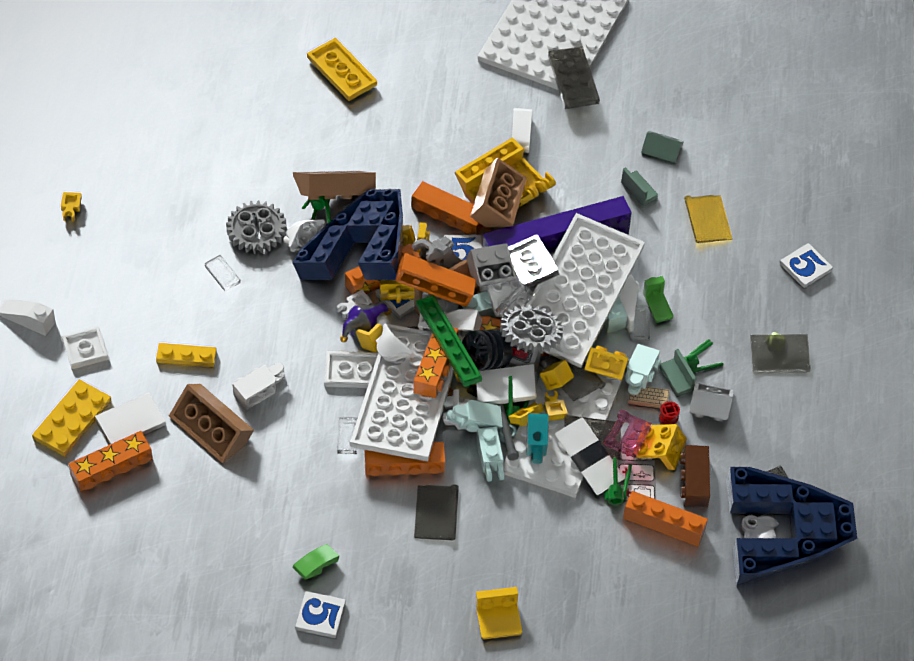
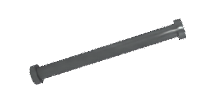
[497,404,519,461]

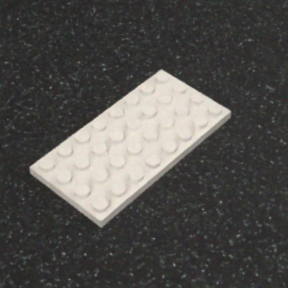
[525,213,645,368]
[350,324,463,462]
[503,354,626,498]

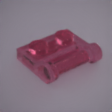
[603,410,652,458]

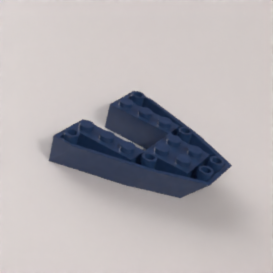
[292,189,403,280]
[727,467,858,586]

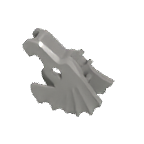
[412,236,463,269]

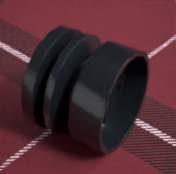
[462,329,513,371]

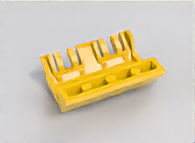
[455,137,556,208]

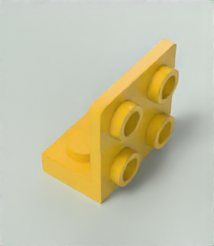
[584,346,629,381]
[632,424,687,470]
[475,587,522,640]

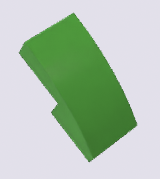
[293,544,340,580]

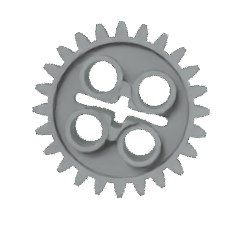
[226,200,287,254]
[500,304,564,354]

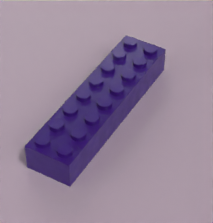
[482,196,632,267]

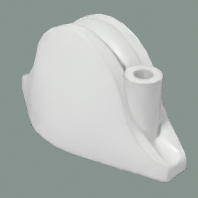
[283,219,326,252]
[376,323,415,362]

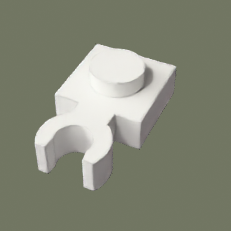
[337,290,373,319]

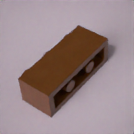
[680,445,710,507]

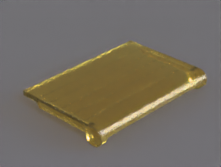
[684,195,733,243]

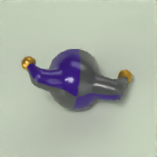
[340,302,392,343]

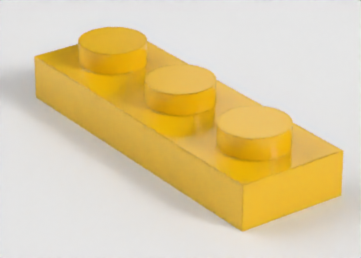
[156,343,217,368]

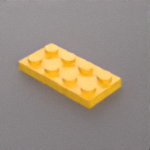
[307,37,378,101]
[32,379,112,457]

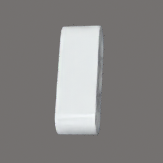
[512,108,532,153]

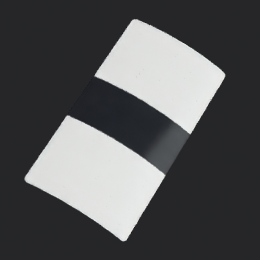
[555,417,625,495]

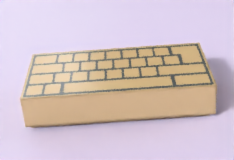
[628,387,669,408]

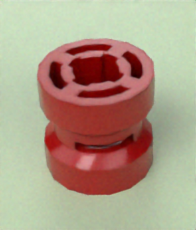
[659,401,680,425]

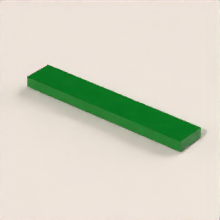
[416,295,482,387]

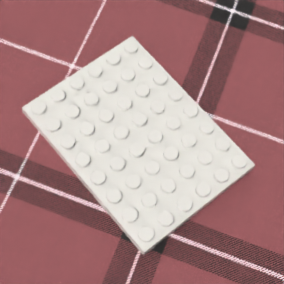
[478,0,629,96]

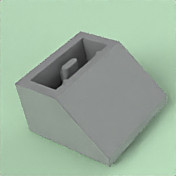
[466,243,516,287]

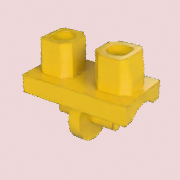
[380,280,415,303]

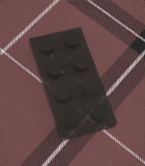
[548,46,600,109]

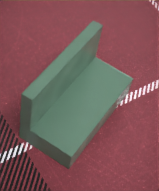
[641,131,684,163]
[621,167,658,206]
[659,349,696,397]

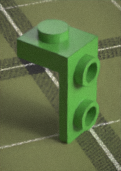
[643,276,673,323]

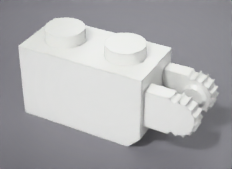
[232,362,285,410]

